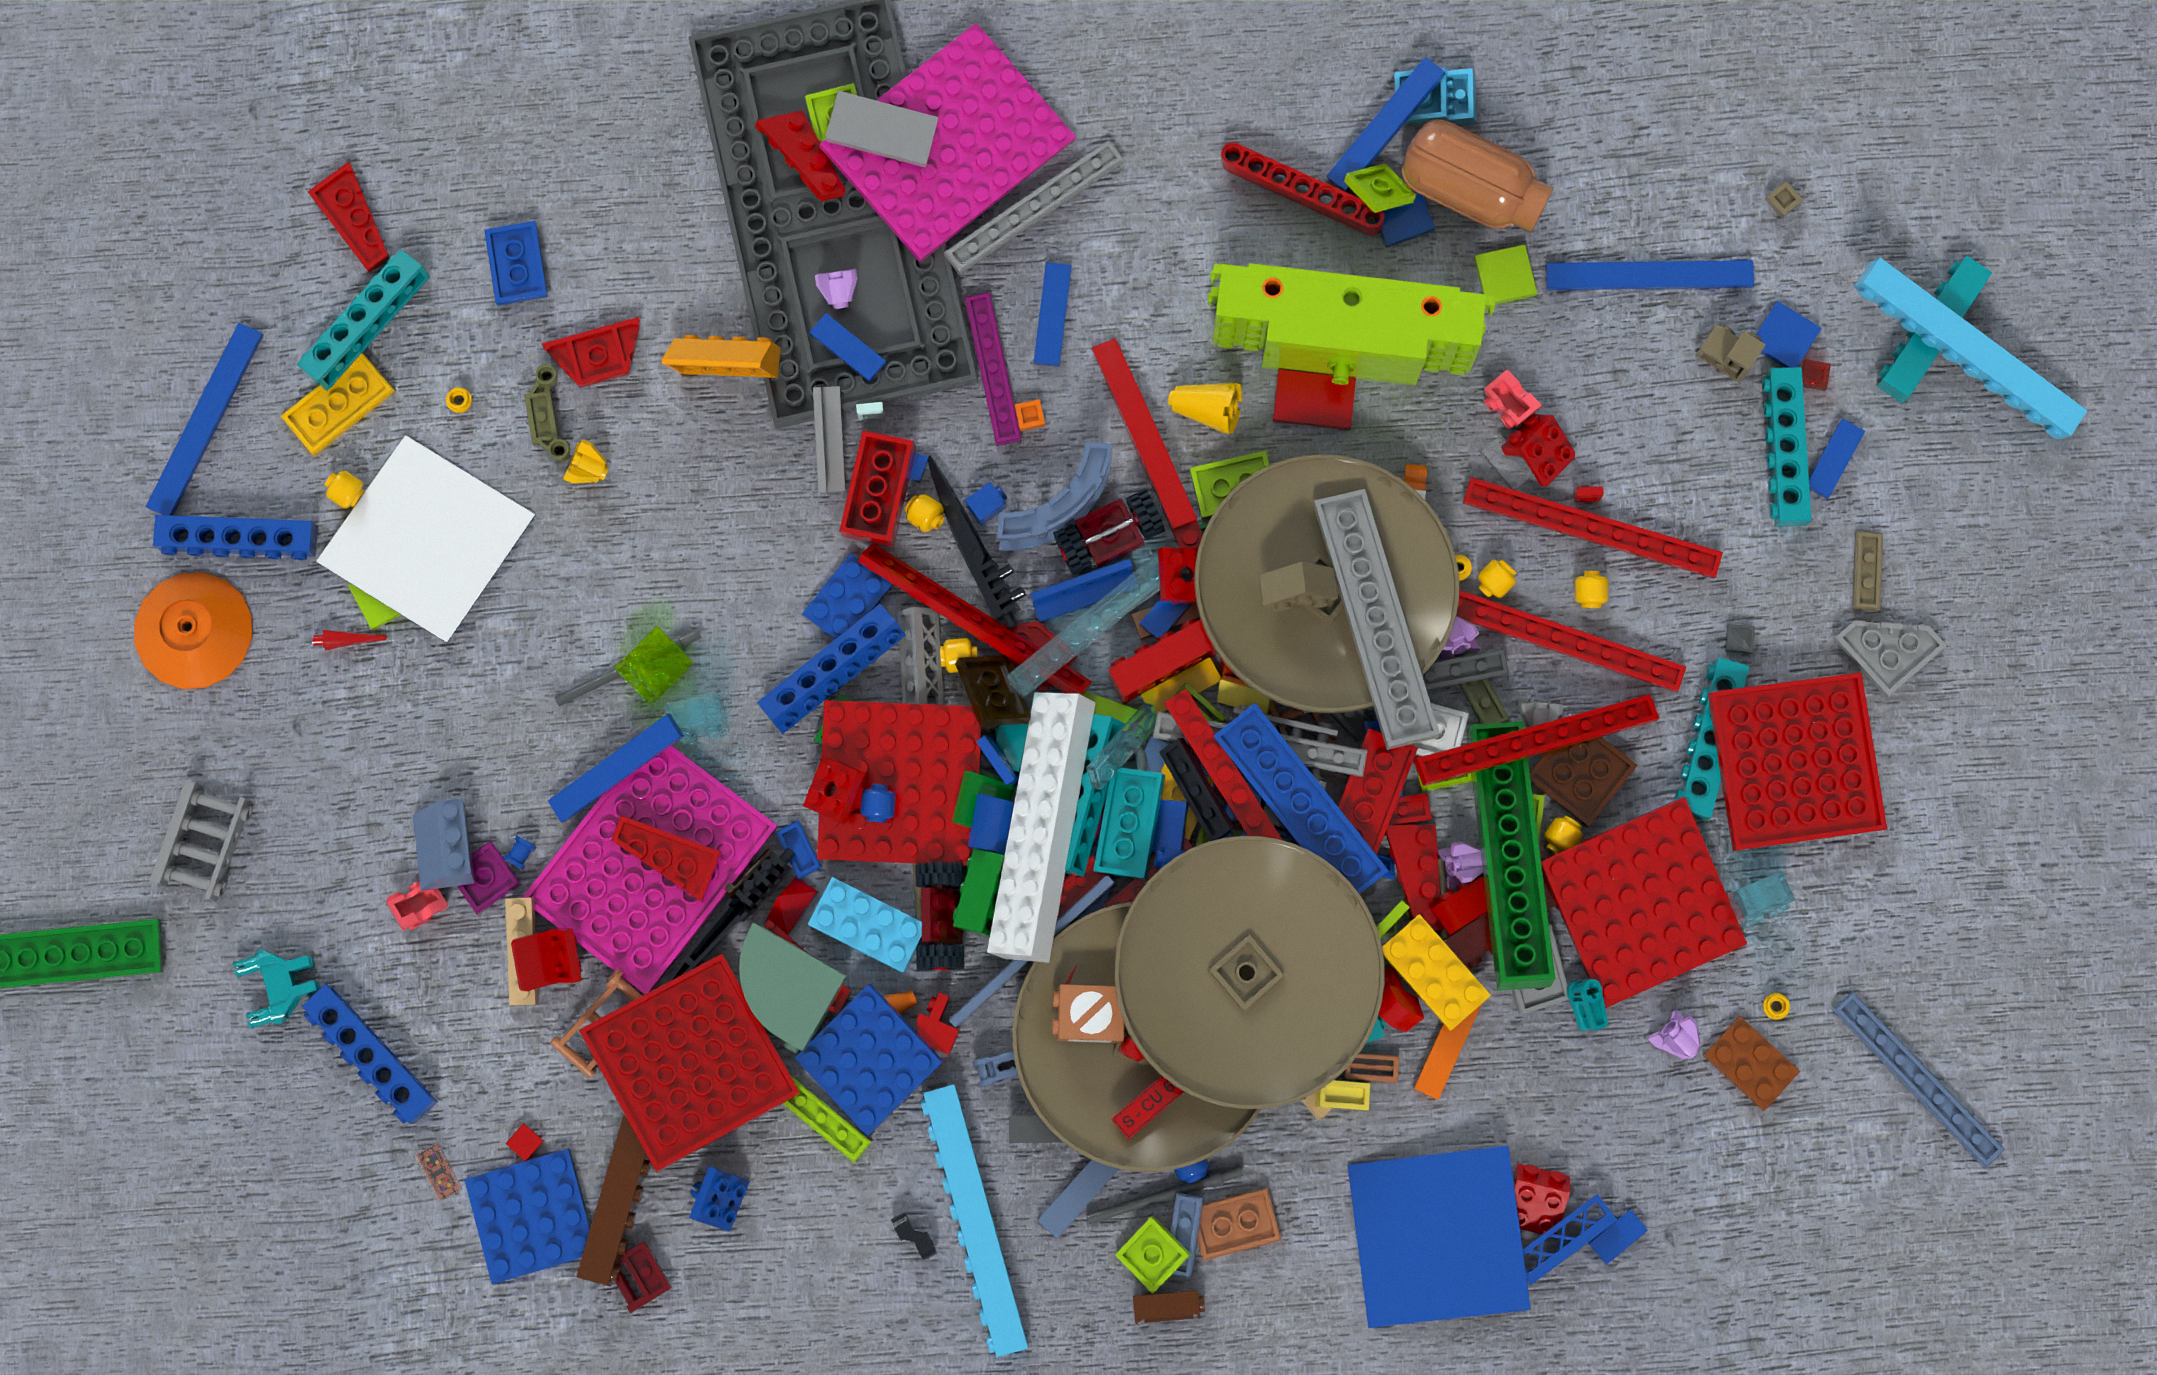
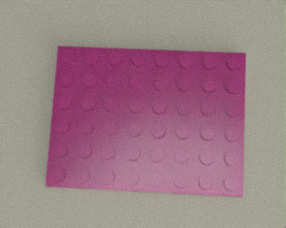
[820,23,1076,262]
[522,746,778,994]

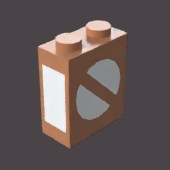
[1051,984,1124,1043]

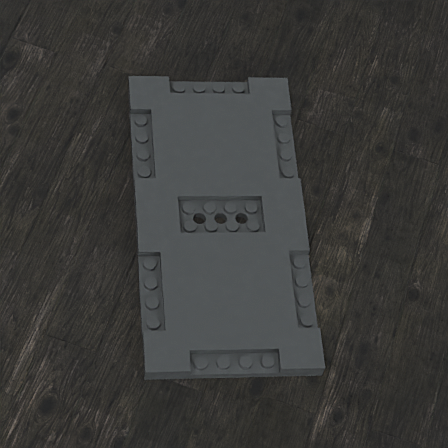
[688,0,978,429]

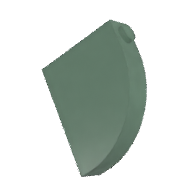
[739,922,849,1053]

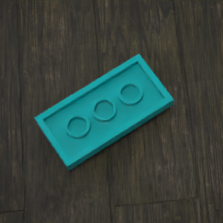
[1093,766,1165,880]

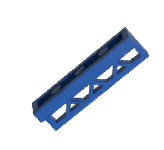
[1030,559,1138,623]
[1523,1194,1618,1285]

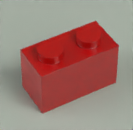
[1432,877,1488,935]

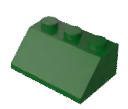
[953,848,1005,938]

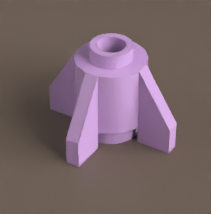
[815,268,858,309]
[1439,616,1481,660]
[1438,841,1483,889]
[1648,1010,1701,1060]

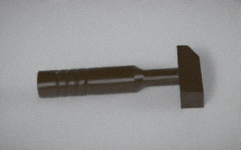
[724,848,773,897]

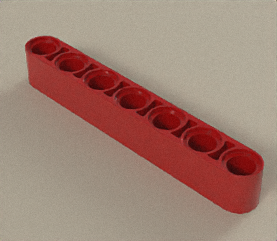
[1221,142,1384,236]

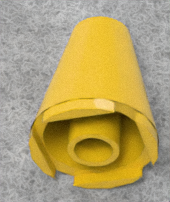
[1168,383,1243,434]

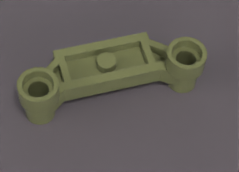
[524,364,570,463]

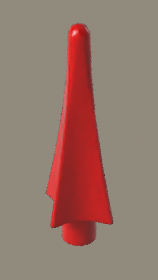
[313,630,387,651]

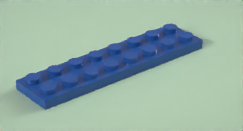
[1214,703,1389,894]

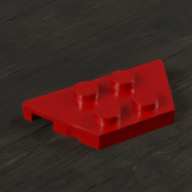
[542,317,641,388]

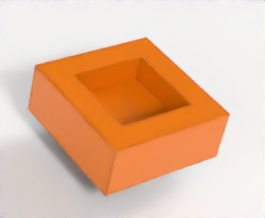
[1014,399,1045,432]

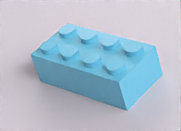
[808,877,922,975]

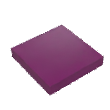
[457,841,522,915]

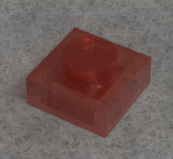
[1802,359,1831,391]

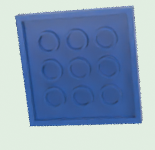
[795,983,944,1136]
[464,1149,591,1284]

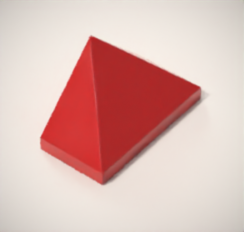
[766,877,818,935]

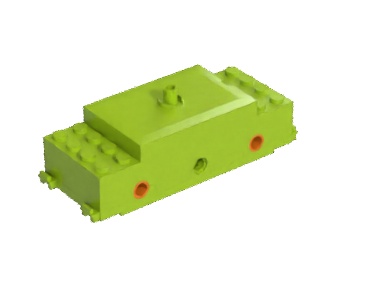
[1207,263,1495,386]

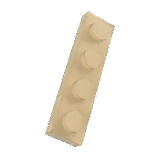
[505,897,538,1006]

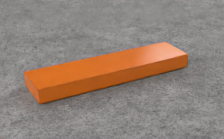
[1413,1004,1482,1100]

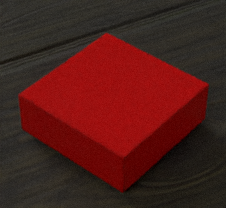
[1573,486,1604,503]
[505,1123,544,1161]

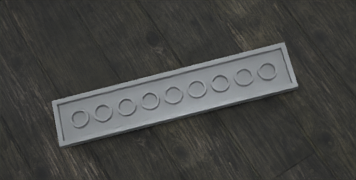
[1313,489,1440,750]

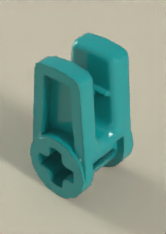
[1567,979,1608,1031]

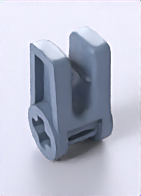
[973,1051,1018,1088]

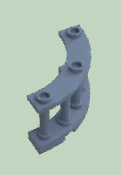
[997,442,1112,551]

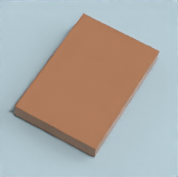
[1198,1188,1281,1261]

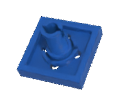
[689,1166,750,1232]

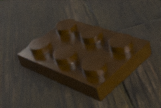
[955,655,1031,727]

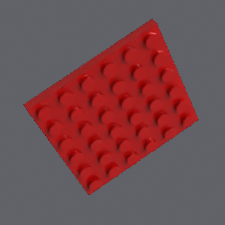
[1708,672,1887,851]
[817,700,982,866]
[1541,797,1747,1008]
[579,954,800,1173]

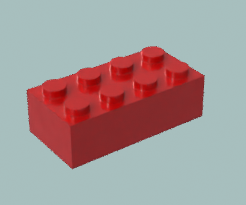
[839,430,917,547]
[1108,619,1216,705]

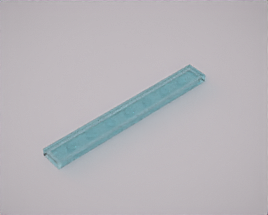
[1006,553,1160,698]

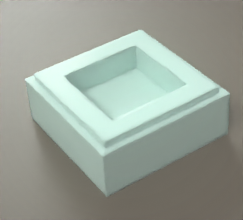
[856,402,885,420]

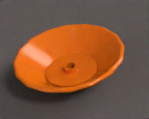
[134,572,252,689]

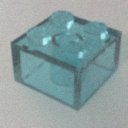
[665,693,729,745]
[1727,871,1796,928]

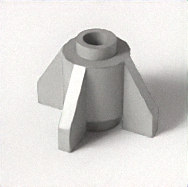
[1518,697,1563,728]

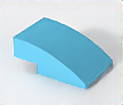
[1395,67,1477,125]

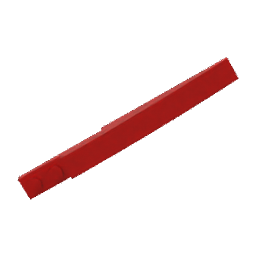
[1091,338,1203,579]

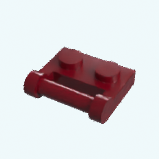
[615,1241,672,1314]

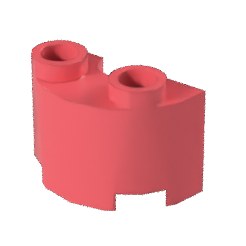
[1483,369,1542,430]
[386,881,449,932]

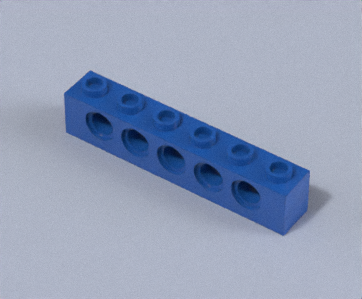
[153,515,318,560]
[757,604,906,734]
[302,984,438,1124]

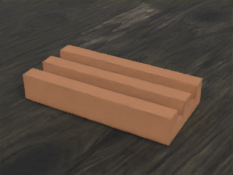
[1344,1053,1399,1083]

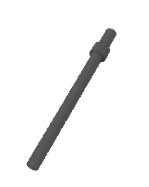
[555,629,702,706]
[1086,1166,1244,1225]

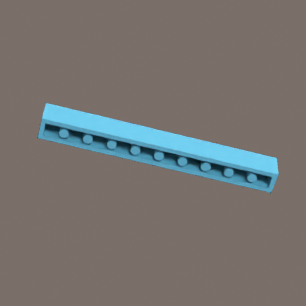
[1854,257,2088,439]
[920,1084,1029,1357]

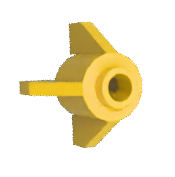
[563,439,609,483]

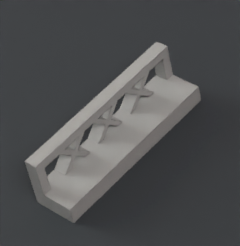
[813,386,845,493]
[897,607,944,705]

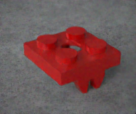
[1158,547,1199,604]
[803,757,864,824]

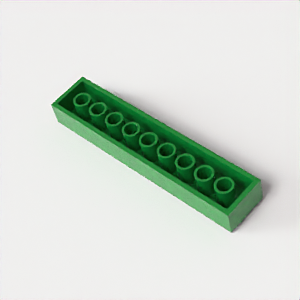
[1467,721,1556,991]

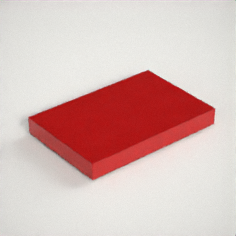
[1273,369,1356,430]

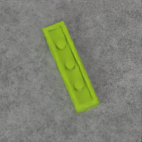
[783,1075,872,1163]

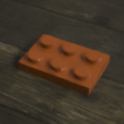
[1703,1016,1800,1111]

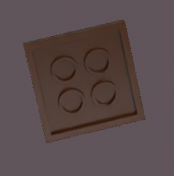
[1530,737,1638,828]

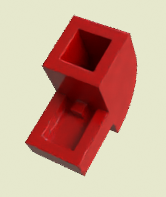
[1378,966,1424,1033]
[917,992,960,1056]

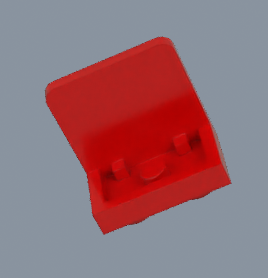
[1501,414,1576,486]
[511,928,582,992]
[1514,1163,1570,1235]

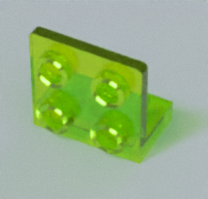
[613,626,693,704]

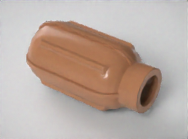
[1402,120,1554,233]

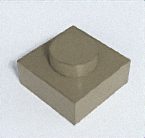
[1765,181,1803,218]

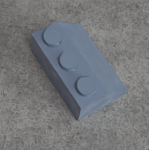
[413,798,475,891]

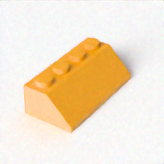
[662,335,781,378]

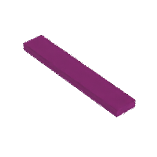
[965,292,1022,447]

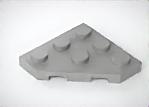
[1833,620,1947,698]

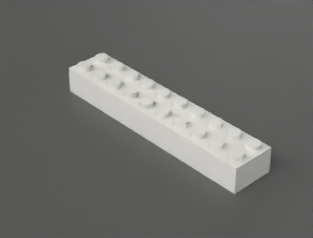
[987,692,1096,963]

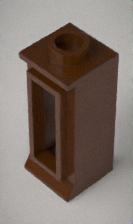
[1133,1290,1205,1324]

